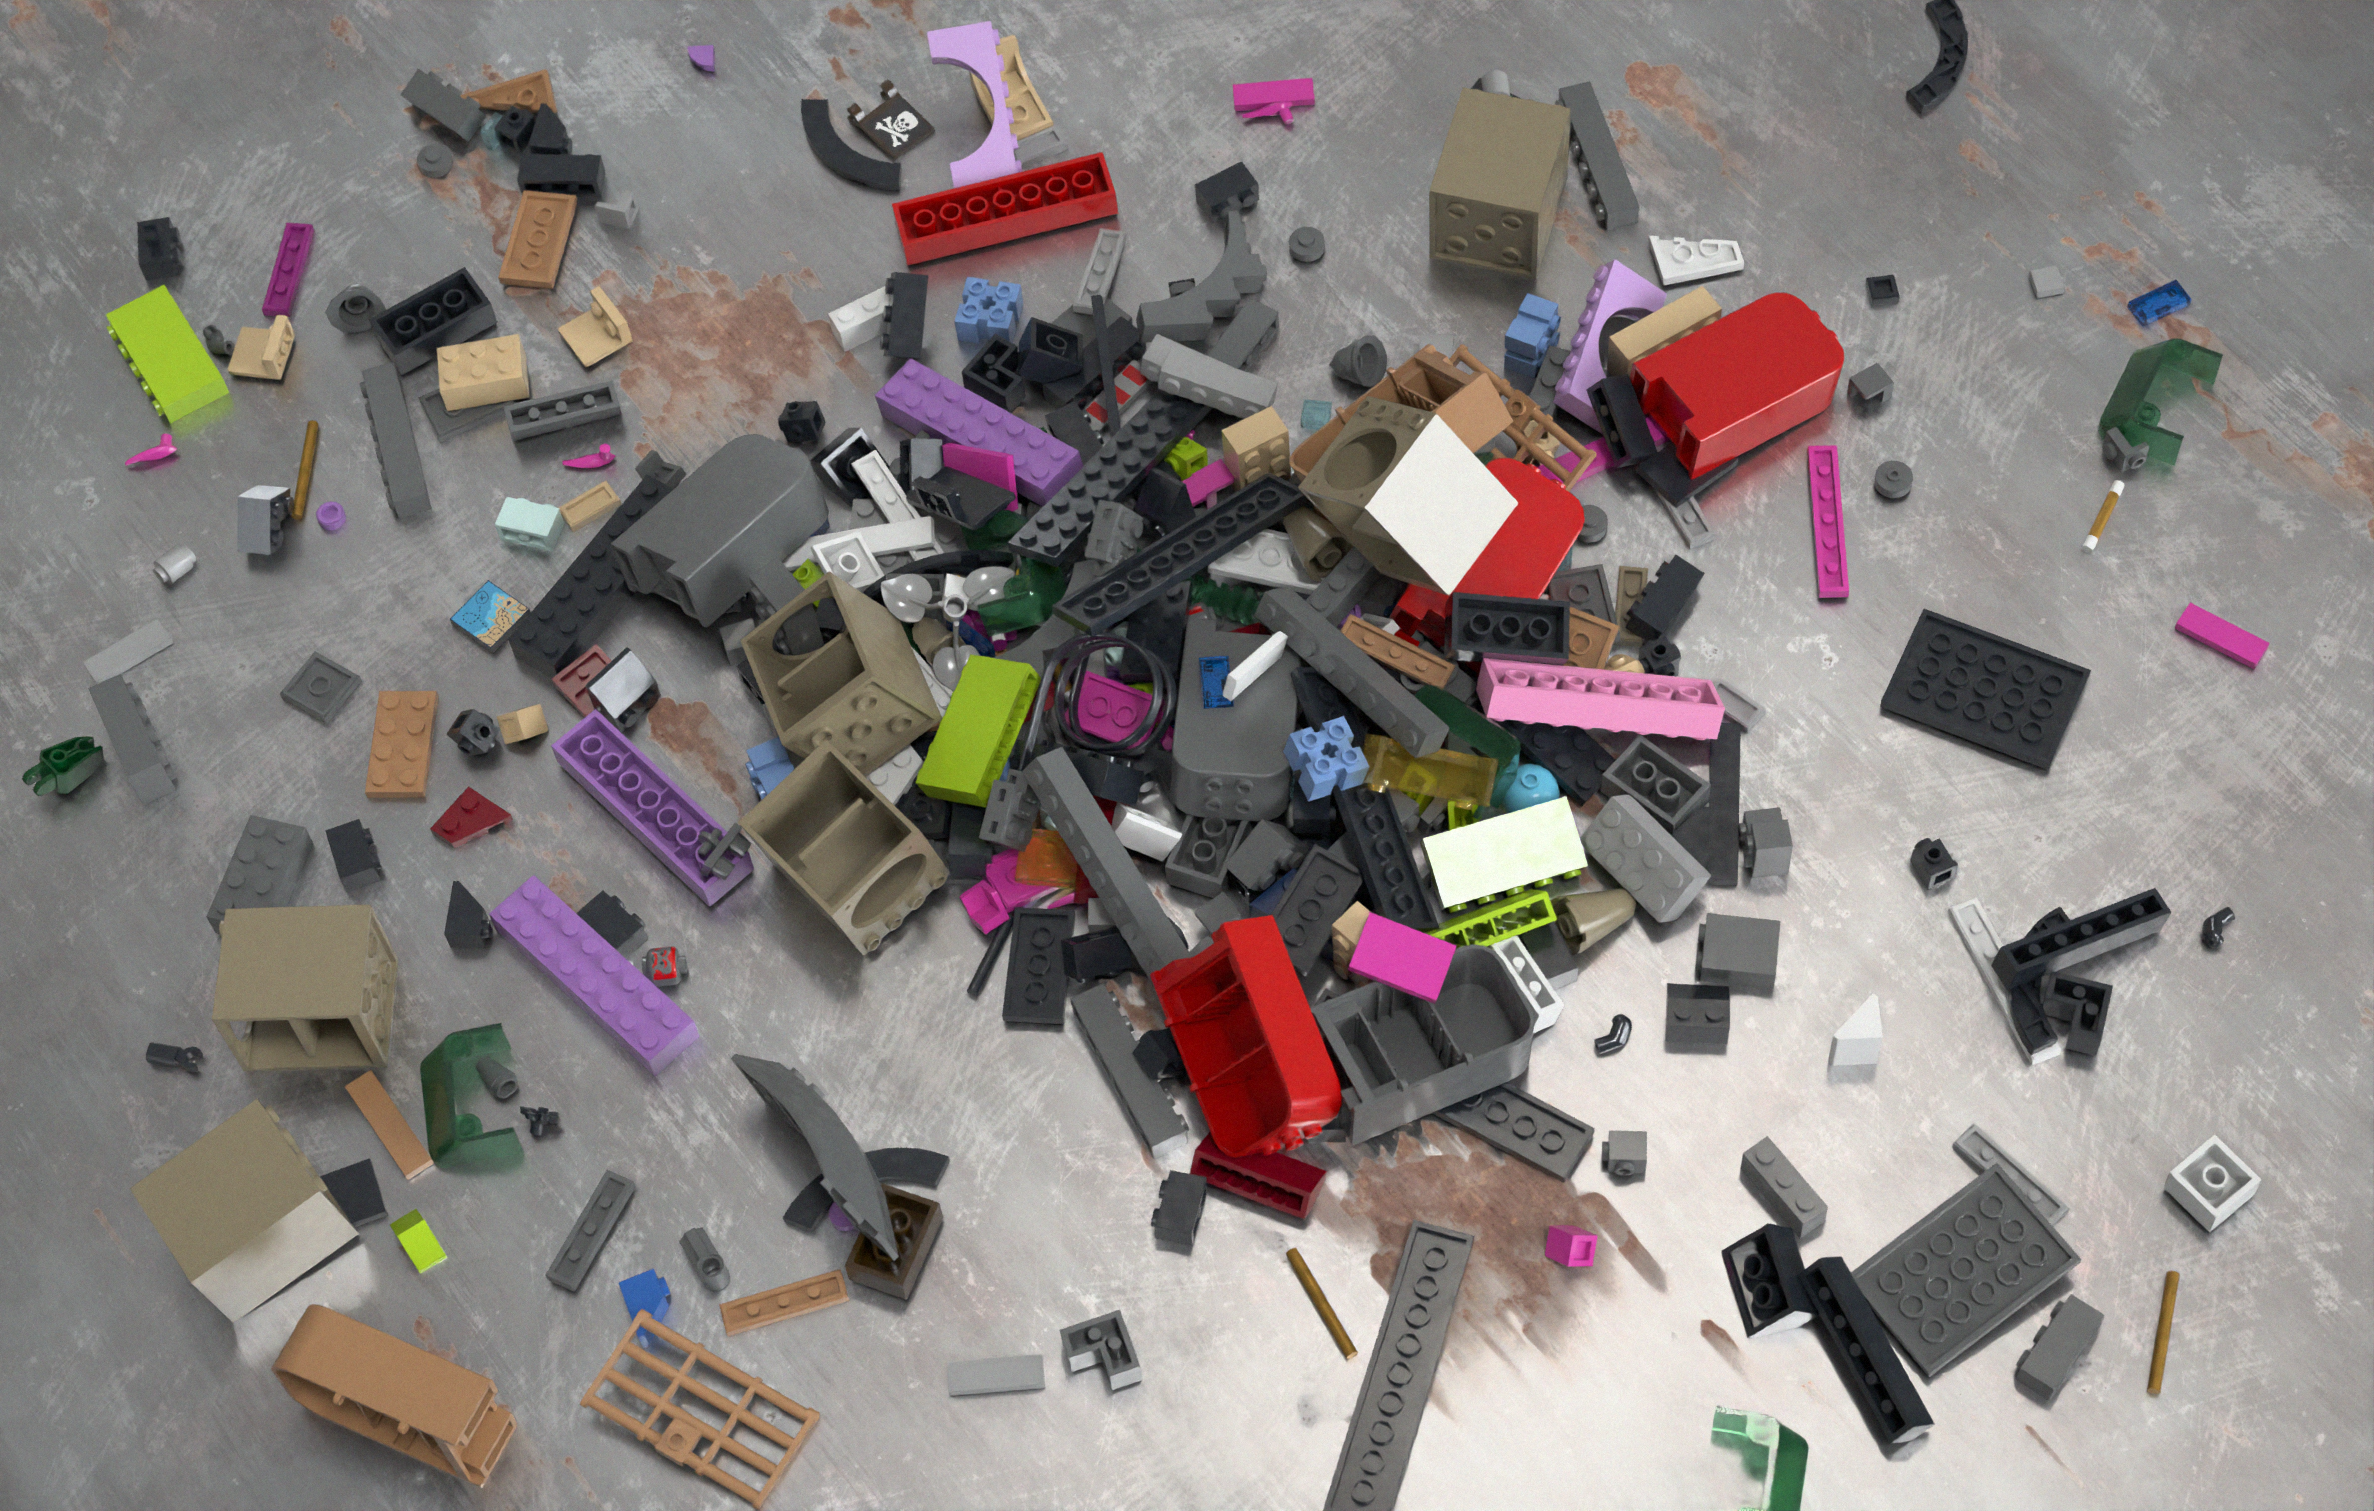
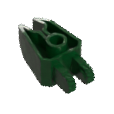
[22,736,104,796]

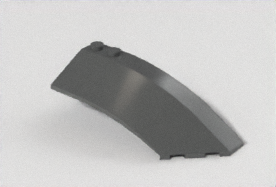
[731,1054,898,1261]

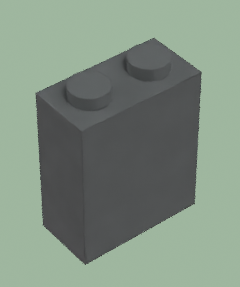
[1695,913,1781,989]

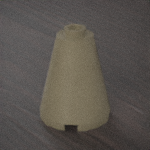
[1283,505,1354,582]
[1551,889,1636,955]

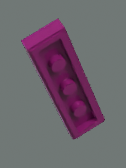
[262,222,315,317]

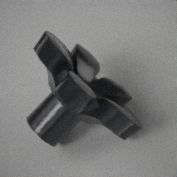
[520,1106,560,1135]

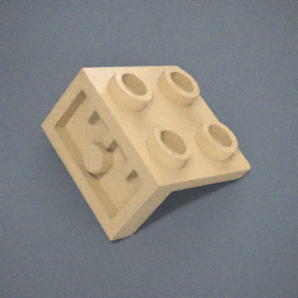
[558,286,633,367]
[228,315,295,380]

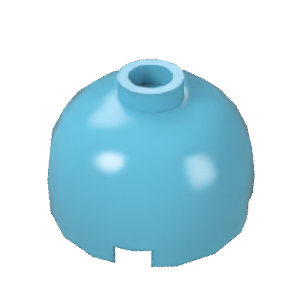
[1500,764,1560,814]

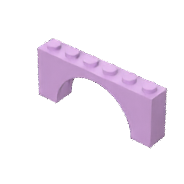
[927,21,1022,188]
[1553,259,1667,434]

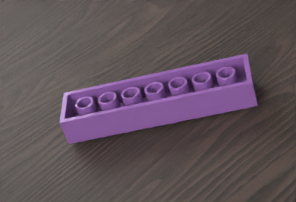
[875,358,1083,507]
[551,709,754,907]
[489,875,700,1077]

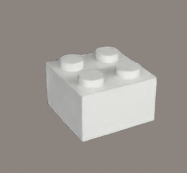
[2164,1135,2261,1232]

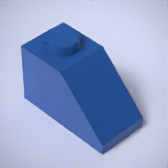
[618,1268,671,1348]

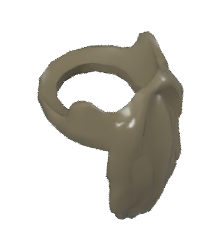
[912,617,966,667]

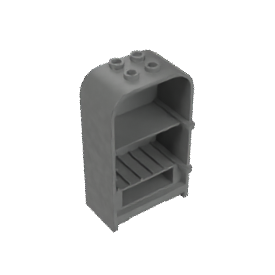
[610,434,829,627]
[1171,618,1303,821]
[1310,944,1535,1146]

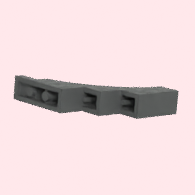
[994,533,1097,685]

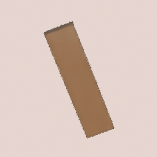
[1340,614,1456,694]
[345,1070,434,1180]
[719,1269,849,1337]

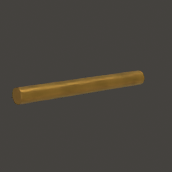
[291,420,319,520]
[1286,1247,1358,1359]
[2147,1271,2180,1394]

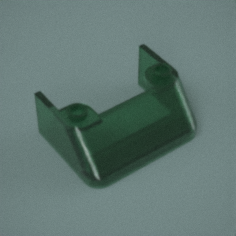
[2098,338,2223,466]
[960,510,1067,637]
[1381,685,1521,820]
[420,1023,524,1168]
[1712,1405,1809,1511]

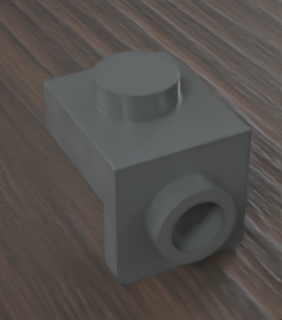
[2102,427,2150,472]
[635,450,687,489]

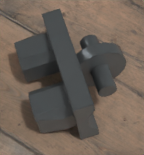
[698,823,752,880]

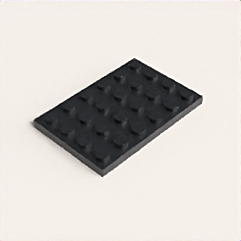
[1880,609,2091,770]

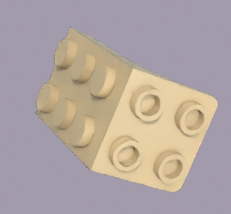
[969,35,1053,141]

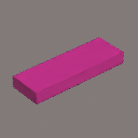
[1233,78,1315,111]
[2175,602,2270,669]

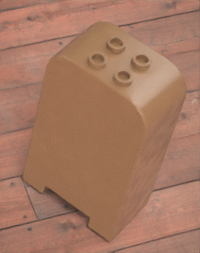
[1289,344,1514,522]
[271,1304,517,1487]

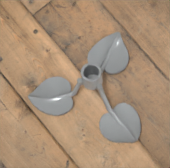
[881,567,1015,692]

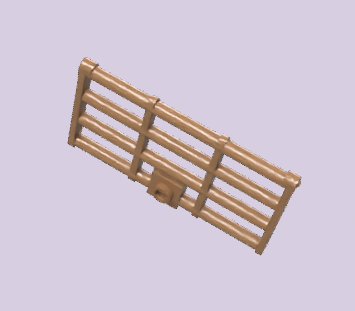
[1449,344,1596,491]
[580,1309,820,1510]

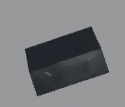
[1721,1223,1820,1338]

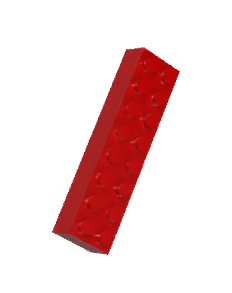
[892,152,1118,266]

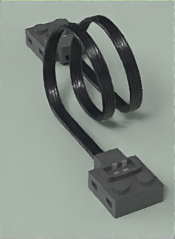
[979,500,1177,852]

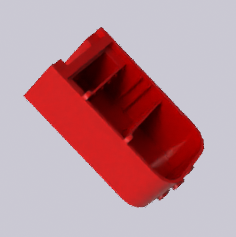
[1630,292,1845,480]
[1389,458,1585,678]
[1150,915,1342,1158]

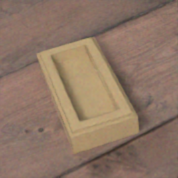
[559,480,622,532]

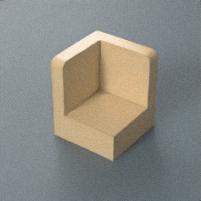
[496,704,548,744]

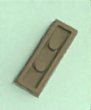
[1613,566,1648,647]

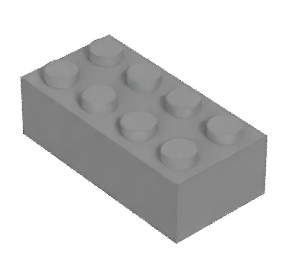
[1580,794,1712,923]

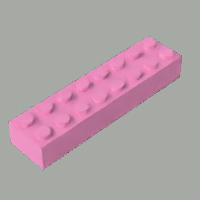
[1476,658,1725,740]

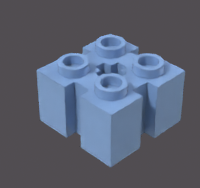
[954,277,1024,344]
[1504,293,1561,379]
[1283,716,1370,802]
[745,737,794,800]

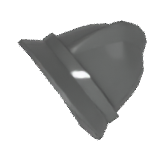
[325,283,387,333]
[1329,335,1387,387]

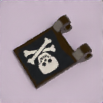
[847,79,935,161]

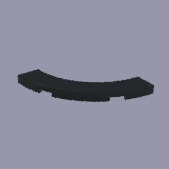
[1906,0,1968,115]
[801,99,902,190]
[863,550,1014,608]
[2008,907,2070,1056]
[783,1147,950,1233]

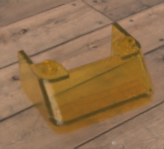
[1363,734,1498,810]

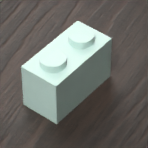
[495,497,565,551]

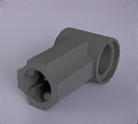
[679,1227,730,1291]

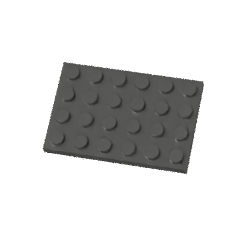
[1851,1163,2081,1377]

